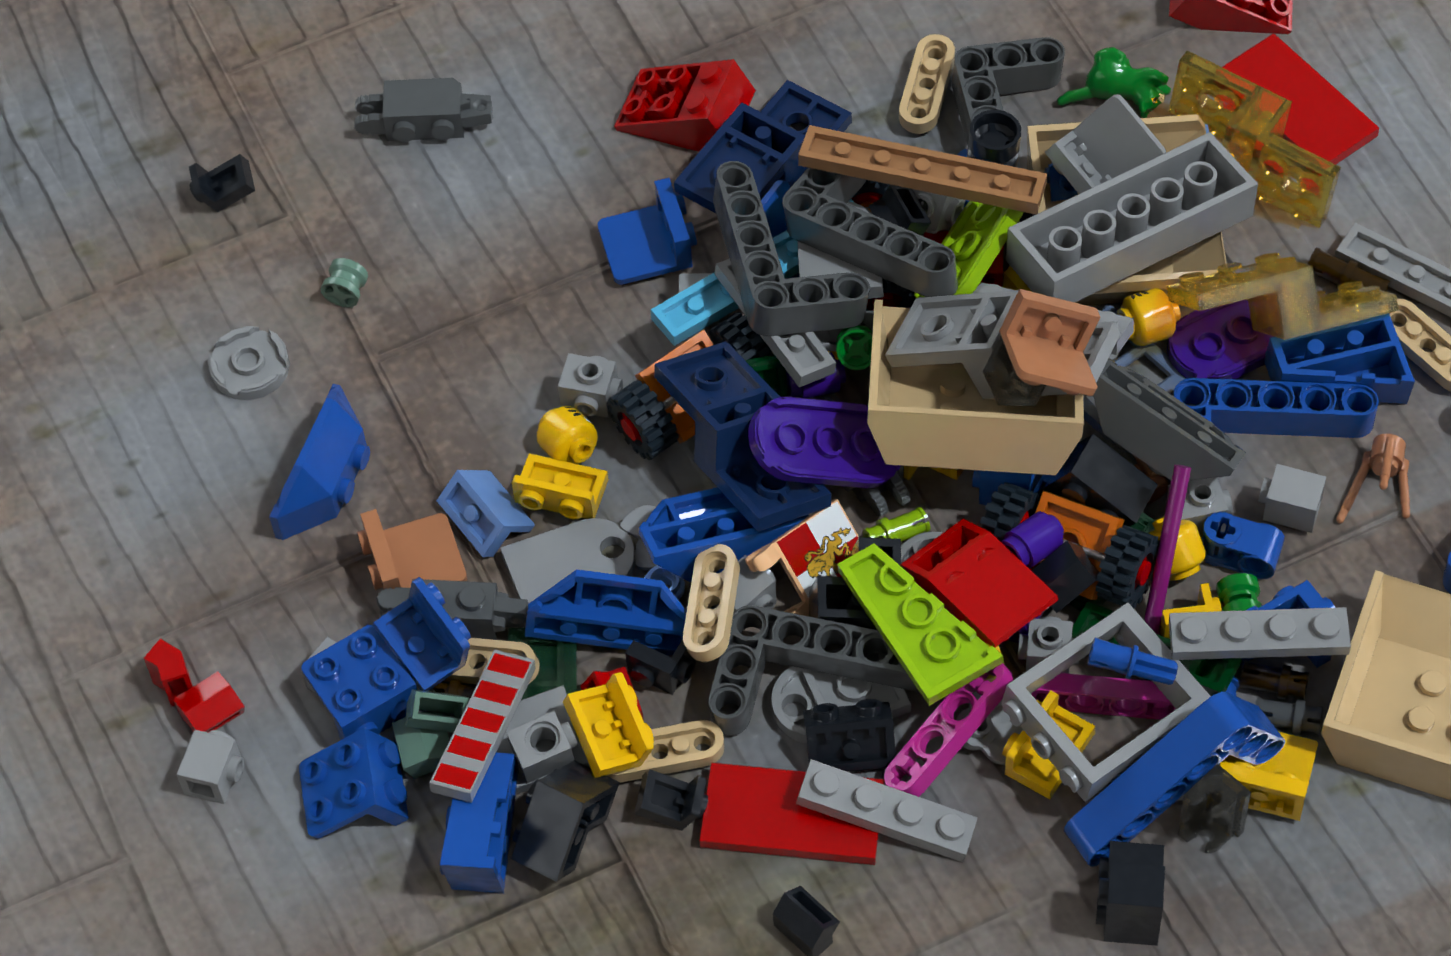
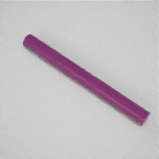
[1144,464,1191,635]

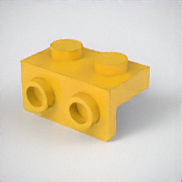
[511,453,609,519]
[563,672,654,778]
[1002,690,1096,800]

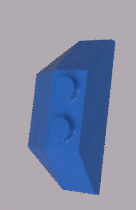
[269,384,370,540]
[639,487,809,582]
[525,569,687,655]

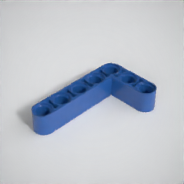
[1170,378,1379,485]
[1064,692,1286,867]

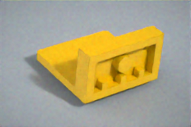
[1213,731,1318,821]

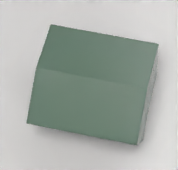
[406,689,470,733]
[392,711,449,779]

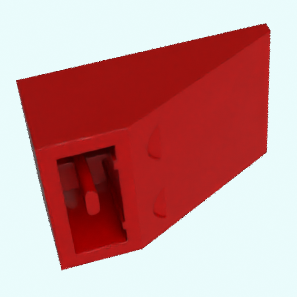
[1169,0,1293,34]
[614,59,756,152]
[900,519,1058,648]

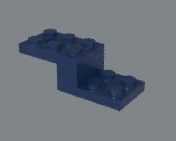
[674,80,852,213]
[654,341,832,531]

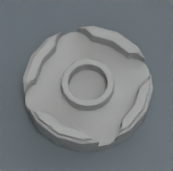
[208,326,290,400]

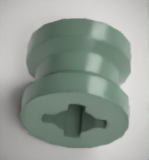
[320,258,369,307]

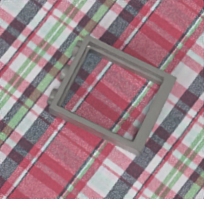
[1001,603,1211,802]

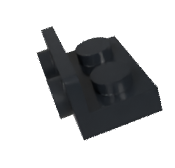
[803,699,896,771]

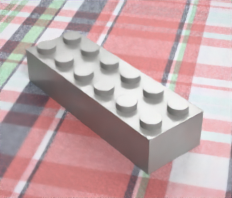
[1005,132,1258,303]

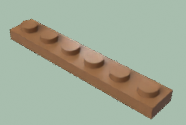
[798,125,1047,215]

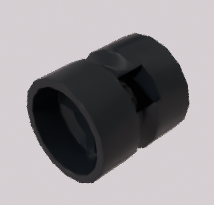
[967,110,1022,167]

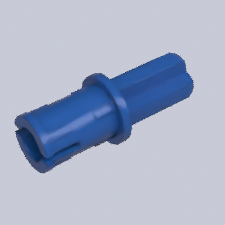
[1087,637,1178,685]

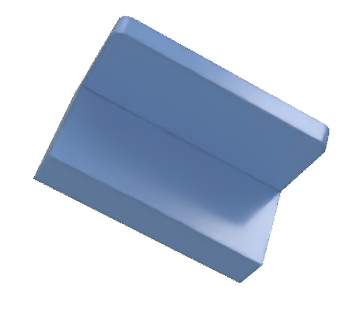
[436,470,535,557]

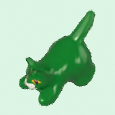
[1057,47,1171,118]

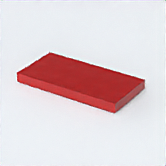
[1215,33,1379,176]
[700,763,885,865]

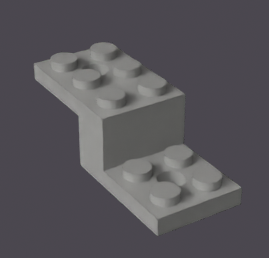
[885,290,1121,399]

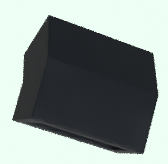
[868,185,931,236]
[1031,540,1099,613]
[773,886,840,956]

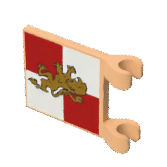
[745,499,859,616]

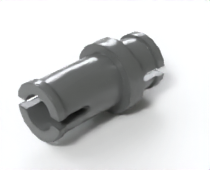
[1256,697,1323,735]

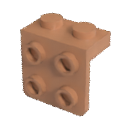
[999,289,1101,396]
[357,509,467,590]

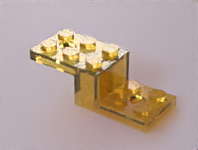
[1168,51,1341,228]
[1166,253,1399,340]

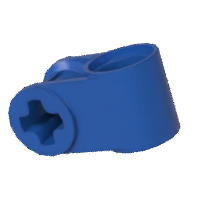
[1201,512,1285,579]

